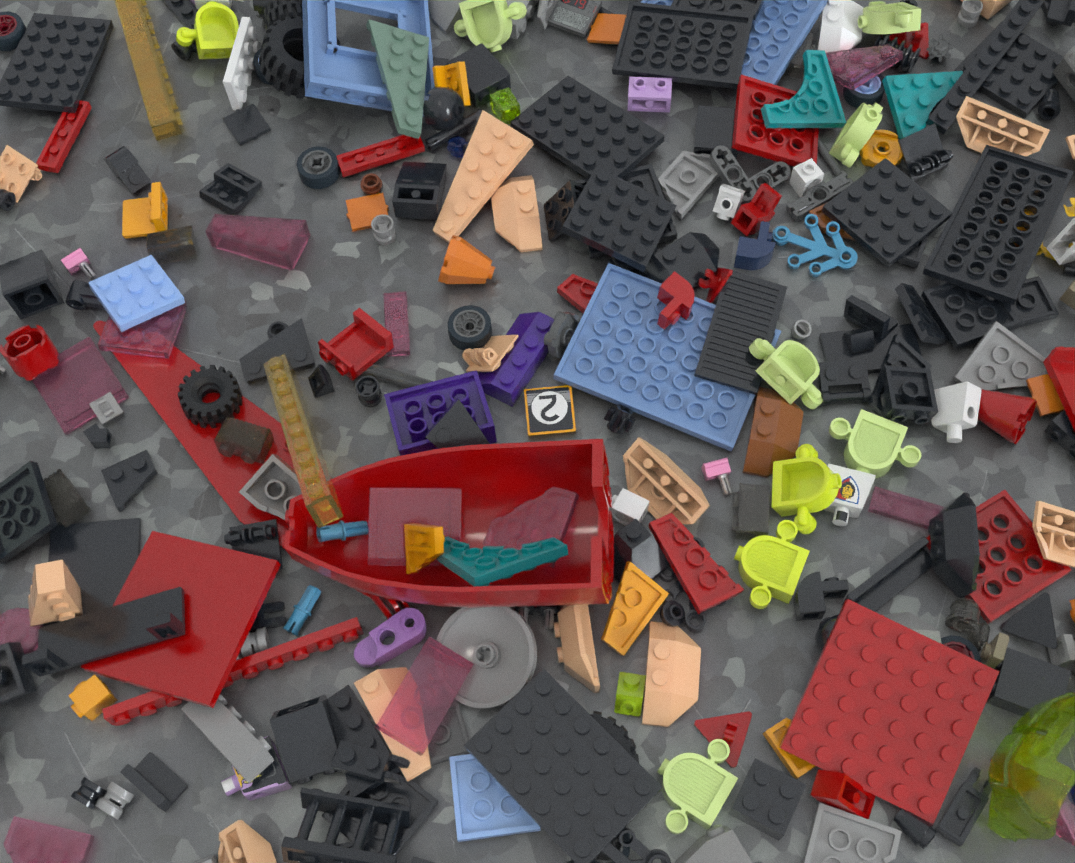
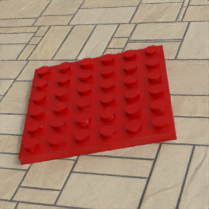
[779,599,999,824]

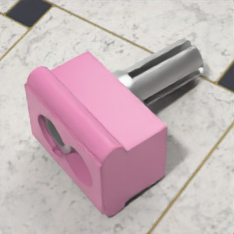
[61,248,96,280]
[701,458,732,496]

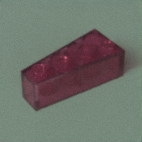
[205,214,311,271]

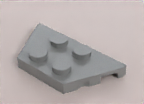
[658,151,730,219]

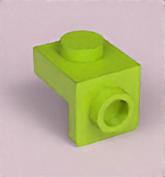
[614,672,646,717]

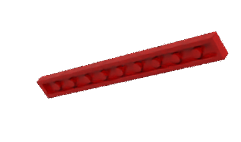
[102,617,364,726]

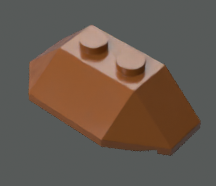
[743,387,804,478]

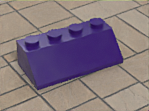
[479,312,554,407]

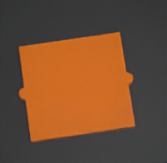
[587,13,626,44]
[346,192,389,232]
[1026,374,1064,417]

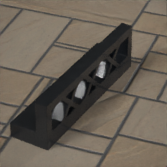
[842,536,932,612]

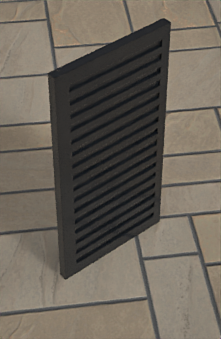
[694,271,787,395]

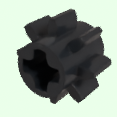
[604,404,636,434]

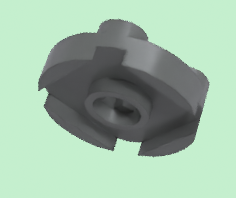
[544,311,580,359]

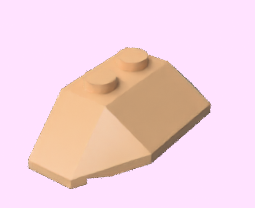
[956,96,1050,157]
[491,175,543,252]
[623,437,710,524]
[1032,501,1075,568]
[553,605,600,693]
[642,621,701,727]
[218,820,277,863]

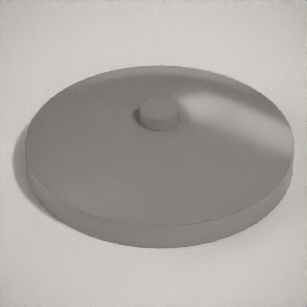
[434,607,537,709]

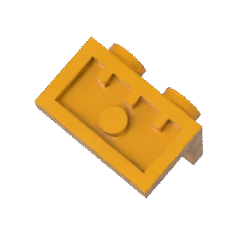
[122,182,168,239]

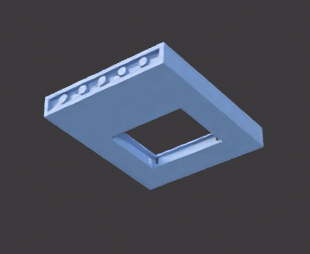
[302,0,435,117]

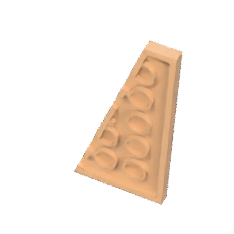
[433,110,534,243]

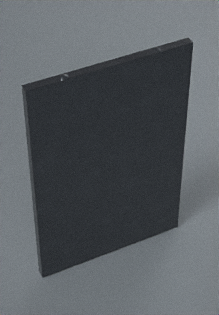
[43,518,141,627]

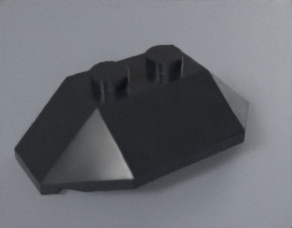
[638,232,720,288]
[928,492,980,598]

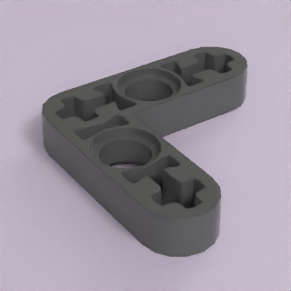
[709,145,791,205]

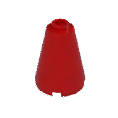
[978,389,1037,444]

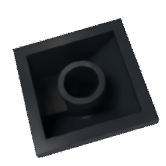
[613,519,670,584]

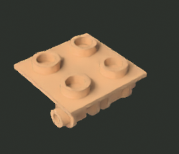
[0,145,42,203]
[462,335,519,372]

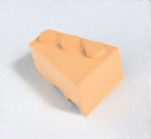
[28,560,83,626]

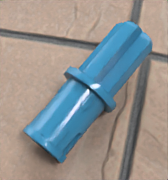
[316,521,369,542]
[283,585,321,636]

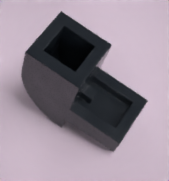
[104,146,151,194]
[794,571,849,621]

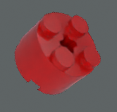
[0,325,59,381]

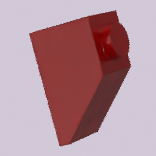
[810,769,876,819]

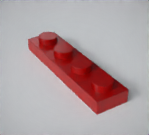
[36,100,92,173]
[336,135,425,178]

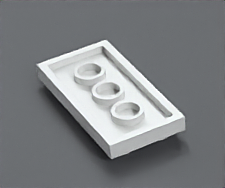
[223,17,261,110]

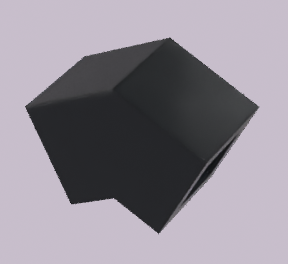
[83,424,112,449]

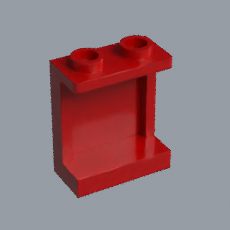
[318,308,394,381]

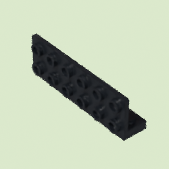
[22,587,185,677]

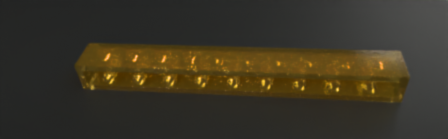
[115,0,183,141]
[263,354,343,528]

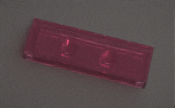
[383,291,410,357]
[868,486,944,529]

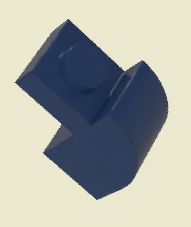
[734,221,776,270]

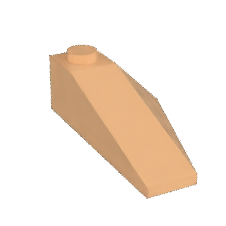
[354,667,432,782]

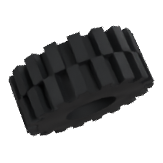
[178,365,243,428]

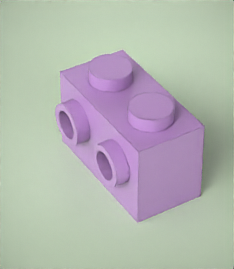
[627,77,672,112]

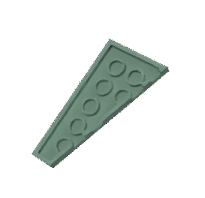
[366,19,429,139]

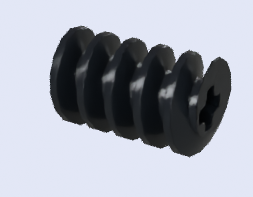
[871,34,921,73]

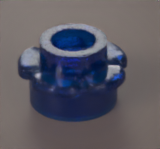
[447,137,467,157]

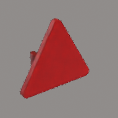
[890,22,929,59]
[699,267,733,303]
[694,711,752,768]

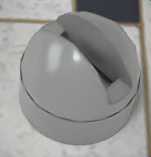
[791,319,812,339]

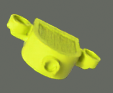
[176,1,239,59]
[771,444,842,534]
[734,520,810,609]

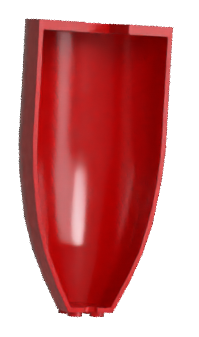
[282,439,614,608]

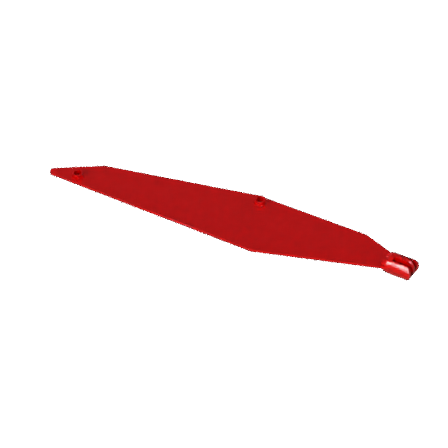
[93,320,410,620]

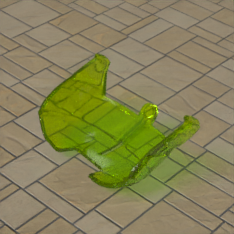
[988,692,1075,842]

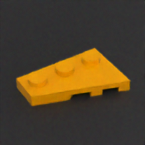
[601,561,669,656]

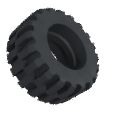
[259,16,341,99]

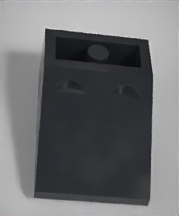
[392,161,447,220]

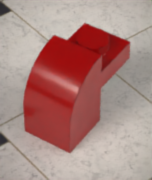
[731,183,782,236]
[657,271,695,330]

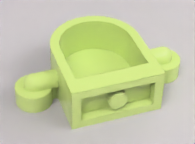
[454,0,527,53]
[858,1,921,34]
[829,102,883,168]
[749,338,823,409]
[829,409,921,479]
[657,739,738,835]

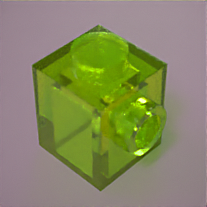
[490,87,520,124]

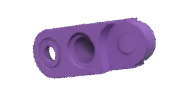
[354,608,426,668]

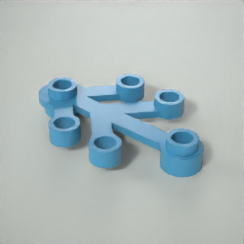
[772,214,858,277]

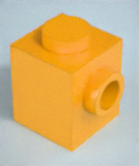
[68,674,118,721]

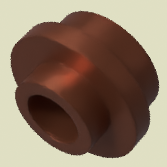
[360,173,383,195]

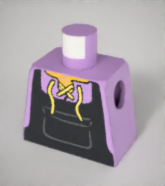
[221,736,292,801]

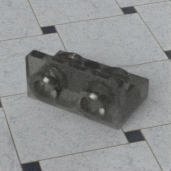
[146,225,197,265]

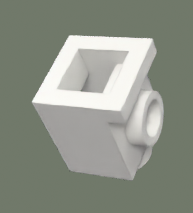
[713,184,745,221]

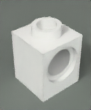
[789,158,824,198]
[610,488,650,526]

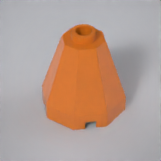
[438,235,495,284]

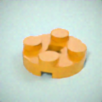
[859,129,903,168]

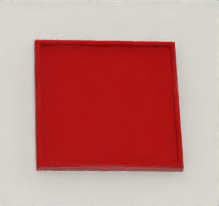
[81,531,281,708]

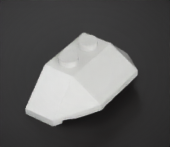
[817,0,864,61]

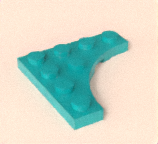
[761,50,847,128]
[882,71,963,140]
[436,536,568,586]

